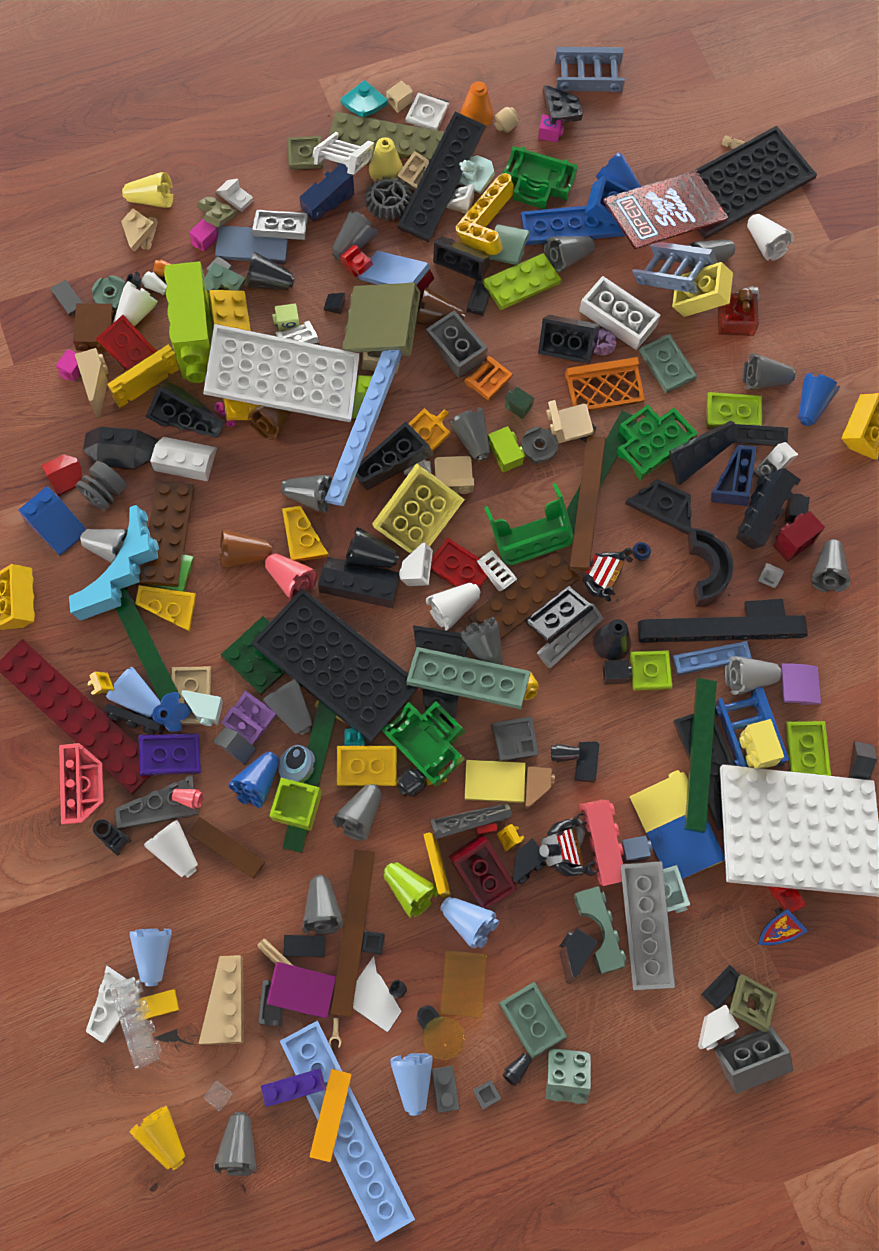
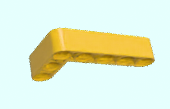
[456,173,515,255]

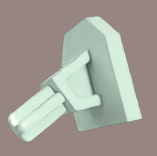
[458,155,495,194]

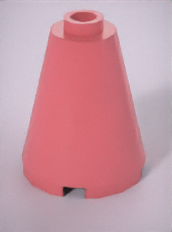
[265,553,317,600]

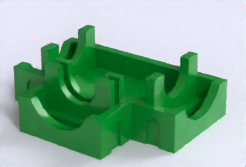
[502,146,578,210]
[617,404,698,481]
[382,702,466,787]

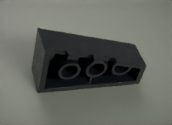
[355,422,434,490]

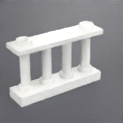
[312,132,375,175]

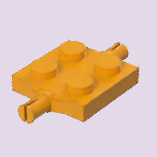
[408,408,451,451]

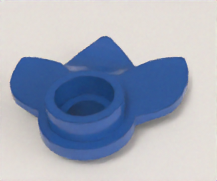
[152,692,191,732]

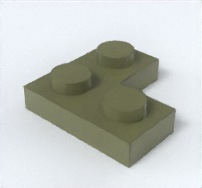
[197,197,237,228]

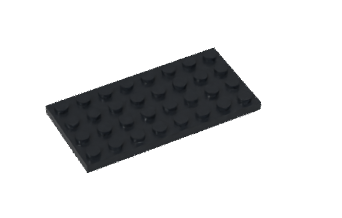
[665,126,817,239]
[251,588,419,743]

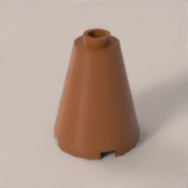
[220,530,272,568]

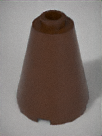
[416,288,465,325]
[248,405,292,440]

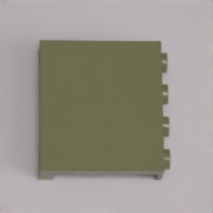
[343,282,420,356]

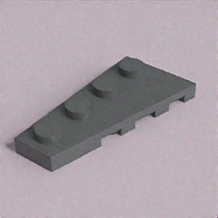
[115,775,199,830]
[430,803,512,839]

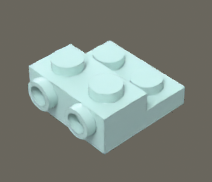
[663,865,690,913]

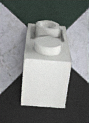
[754,442,798,477]
[698,1005,739,1051]

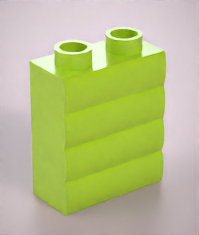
[164,261,213,383]

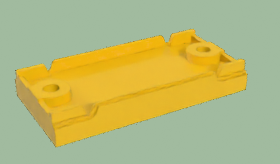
[107,344,179,408]

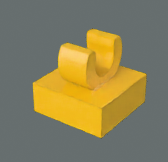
[88,672,114,695]
[497,824,524,852]

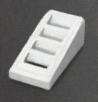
[477,550,517,592]

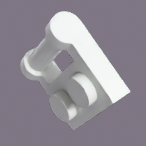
[275,321,319,344]

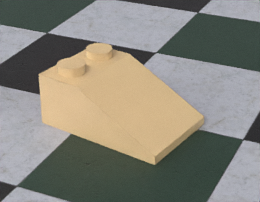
[75,348,109,418]

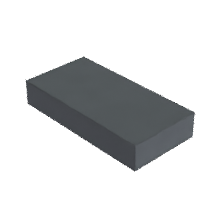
[50,279,82,317]

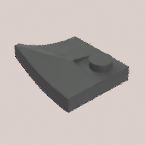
[491,717,539,761]

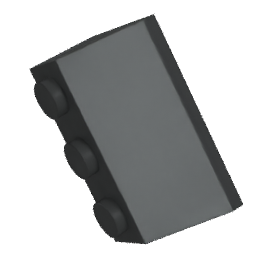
[714,1026,793,1094]

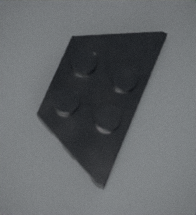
[542,85,583,124]
[625,479,692,535]

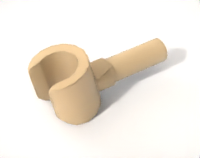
[329,1018,342,1048]

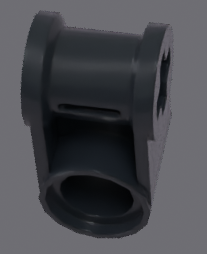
[93,819,132,856]

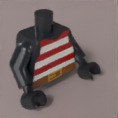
[582,548,635,602]
[539,813,598,877]

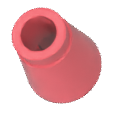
[172,789,204,809]

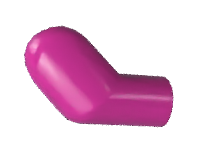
[215,402,235,426]

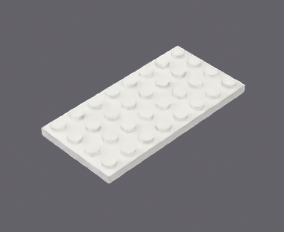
[203,324,360,422]

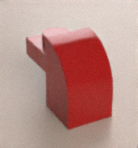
[340,245,373,277]
[769,886,806,913]

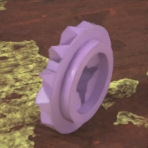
[594,328,617,355]

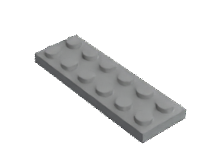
[621,861,675,990]

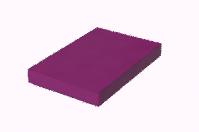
[266,962,336,1018]

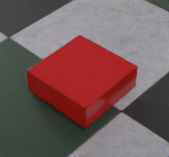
[475,822,497,837]

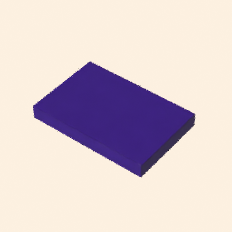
[138,734,201,776]

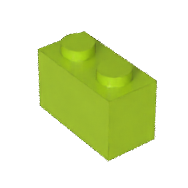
[488,426,525,472]

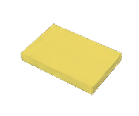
[465,760,525,803]

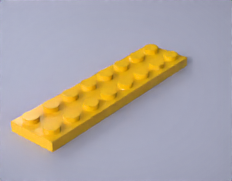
[208,290,259,420]

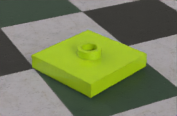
[630,650,672,691]

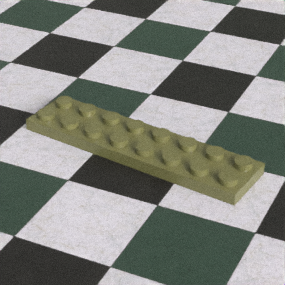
[329,112,444,162]

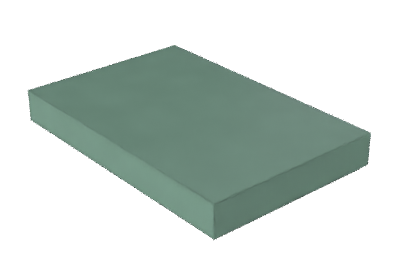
[638,334,697,394]
[499,981,567,1059]

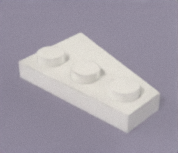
[86,966,142,1044]

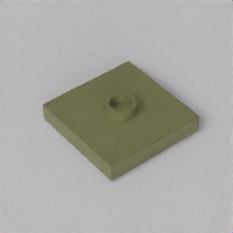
[287,136,323,170]

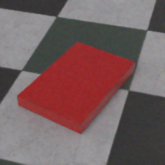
[96,315,157,371]
[430,537,494,589]

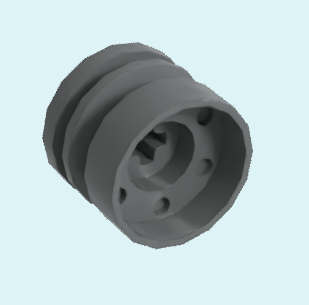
[75,461,127,511]

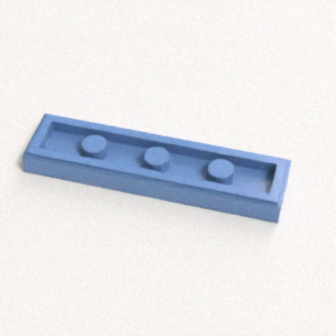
[672,641,752,675]

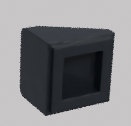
[324,292,345,314]

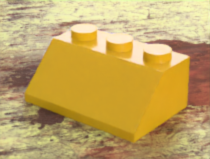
[841,393,879,460]
[0,564,35,630]

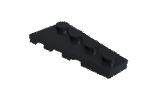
[669,421,738,485]

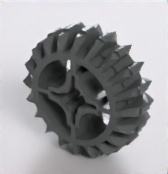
[365,176,411,222]

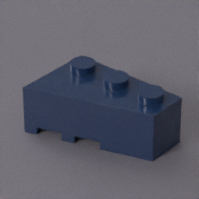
[299,162,354,221]
[711,445,757,506]

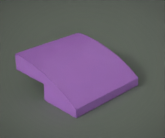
[780,664,821,705]
[221,691,276,745]

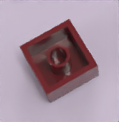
[773,511,825,562]

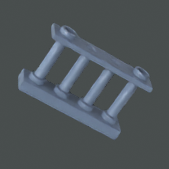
[555,47,625,92]
[632,241,718,294]

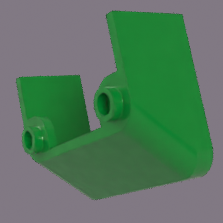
[484,483,574,565]

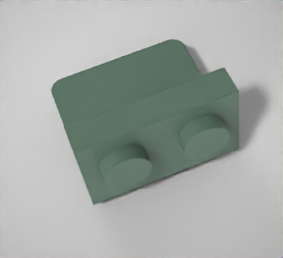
[545,1048,591,1104]

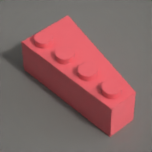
[579,800,625,886]

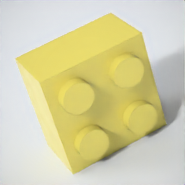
[739,719,784,769]

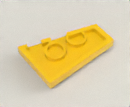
[135,585,197,632]

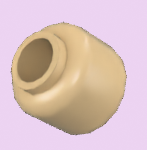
[494,107,520,133]

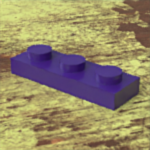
[261,1068,326,1107]

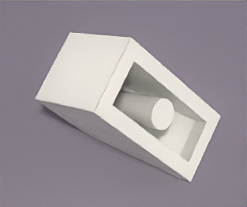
[399,543,433,586]

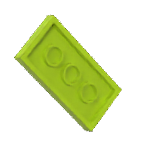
[483,253,561,310]

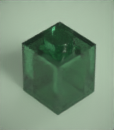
[505,386,534,419]

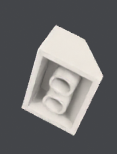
[150,437,217,481]

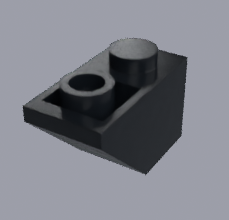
[512,838,546,885]

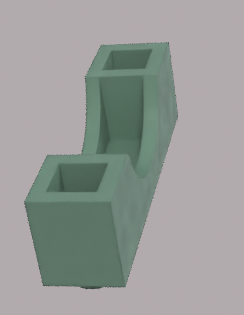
[573,886,626,975]

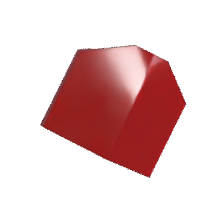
[41,454,82,496]

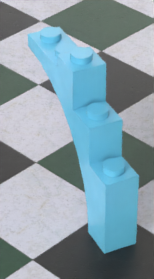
[69,505,159,620]

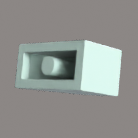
[181,690,223,726]

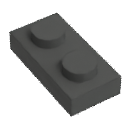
[432,1066,459,1113]

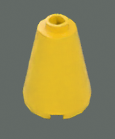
[129,1105,185,1170]

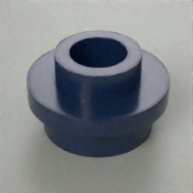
[632,542,651,561]

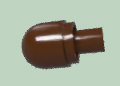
[738,287,753,312]

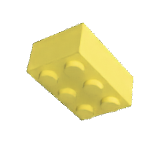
[672,262,733,317]

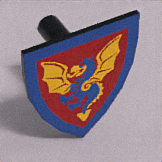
[758,907,808,945]

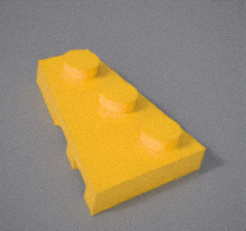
[282,506,329,562]

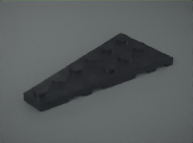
[413,625,468,729]

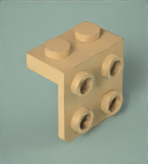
[546,400,594,443]
[434,456,474,494]

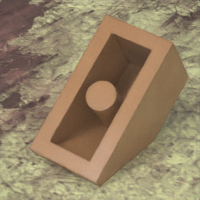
[524,767,555,810]

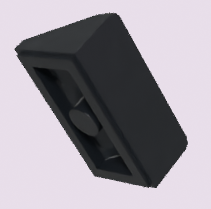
[575,742,600,783]

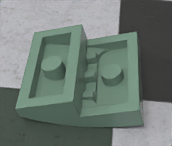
[488,224,530,265]

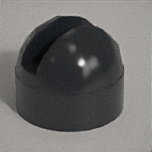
[389,980,407,999]

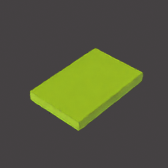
[707,392,762,428]
[785,721,831,776]

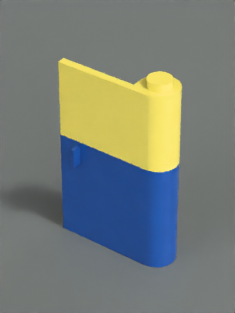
[629,770,725,879]

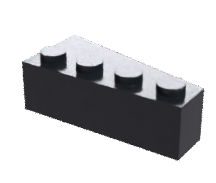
[736,468,801,549]

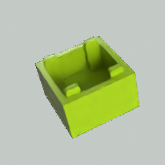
[269,778,322,831]

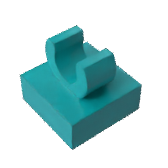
[344,729,364,746]

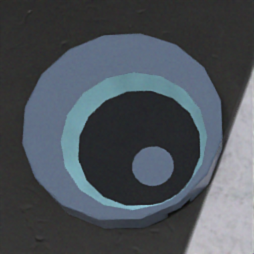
[278,745,315,783]

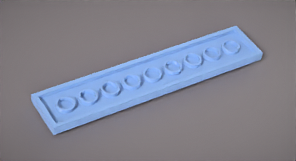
[280,1021,415,1242]

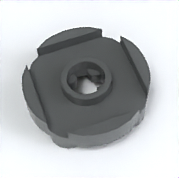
[521,427,558,464]

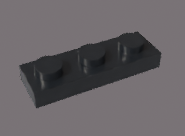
[734,424,788,446]
[104,703,164,735]

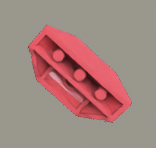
[59,743,104,825]

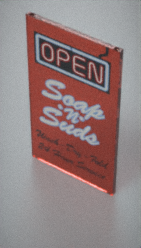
[603,170,728,249]

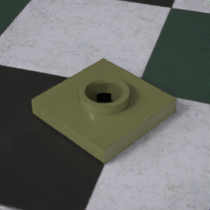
[729,974,777,1032]

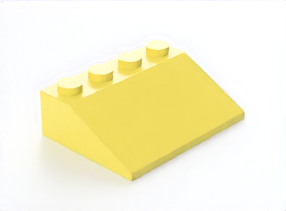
[372,464,465,554]

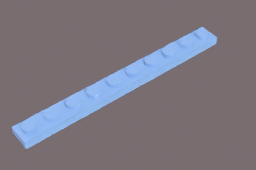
[325,350,403,506]

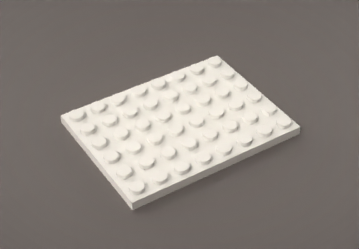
[720,765,879,897]

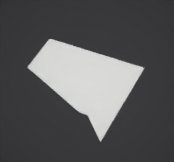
[353,956,401,1032]

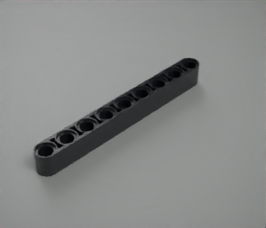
[637,615,808,643]

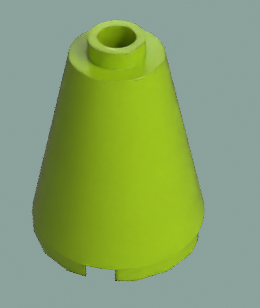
[384,862,438,918]

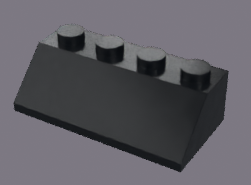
[318,557,400,609]

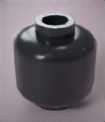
[397,768,427,797]

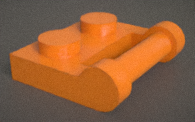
[464,356,513,401]

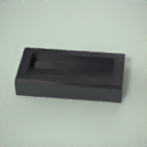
[466,279,490,316]
[744,599,785,617]
[283,935,326,958]
[701,965,740,1009]

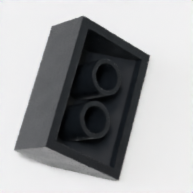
[433,236,490,281]
[538,315,600,364]
[559,928,598,984]

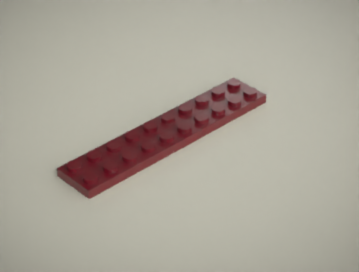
[0,639,152,795]

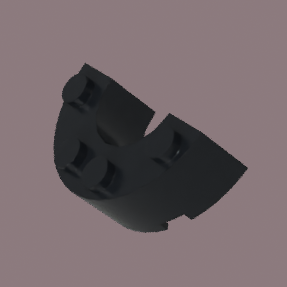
[688,528,734,607]

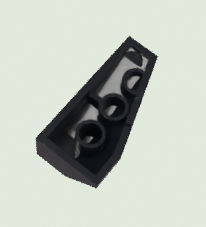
[145,380,225,438]

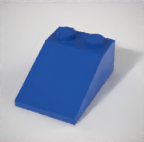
[585,175,647,229]
[18,486,87,556]

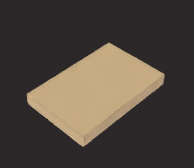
[171,666,212,725]

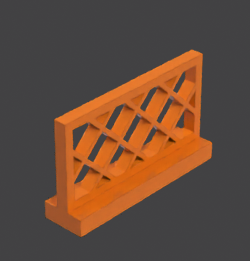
[565,357,645,411]

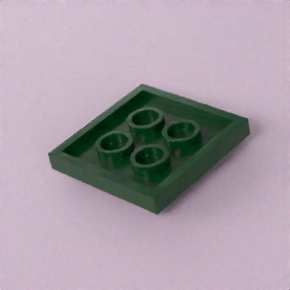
[221,616,285,695]

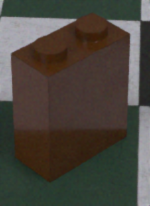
[73,303,116,352]

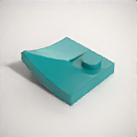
[340,80,388,117]

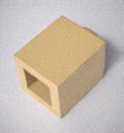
[386,80,413,113]

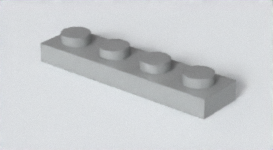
[537,603,604,668]

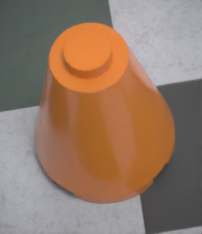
[460,81,494,127]

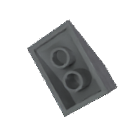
[426,310,488,378]

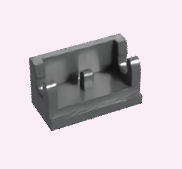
[258,980,283,1027]

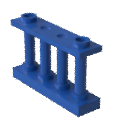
[715,687,789,767]

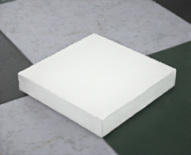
[406,93,449,131]

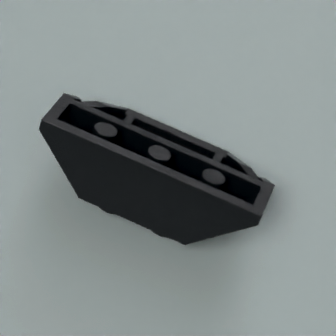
[83,427,159,470]

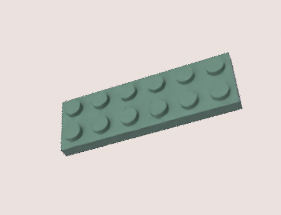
[406,647,530,709]

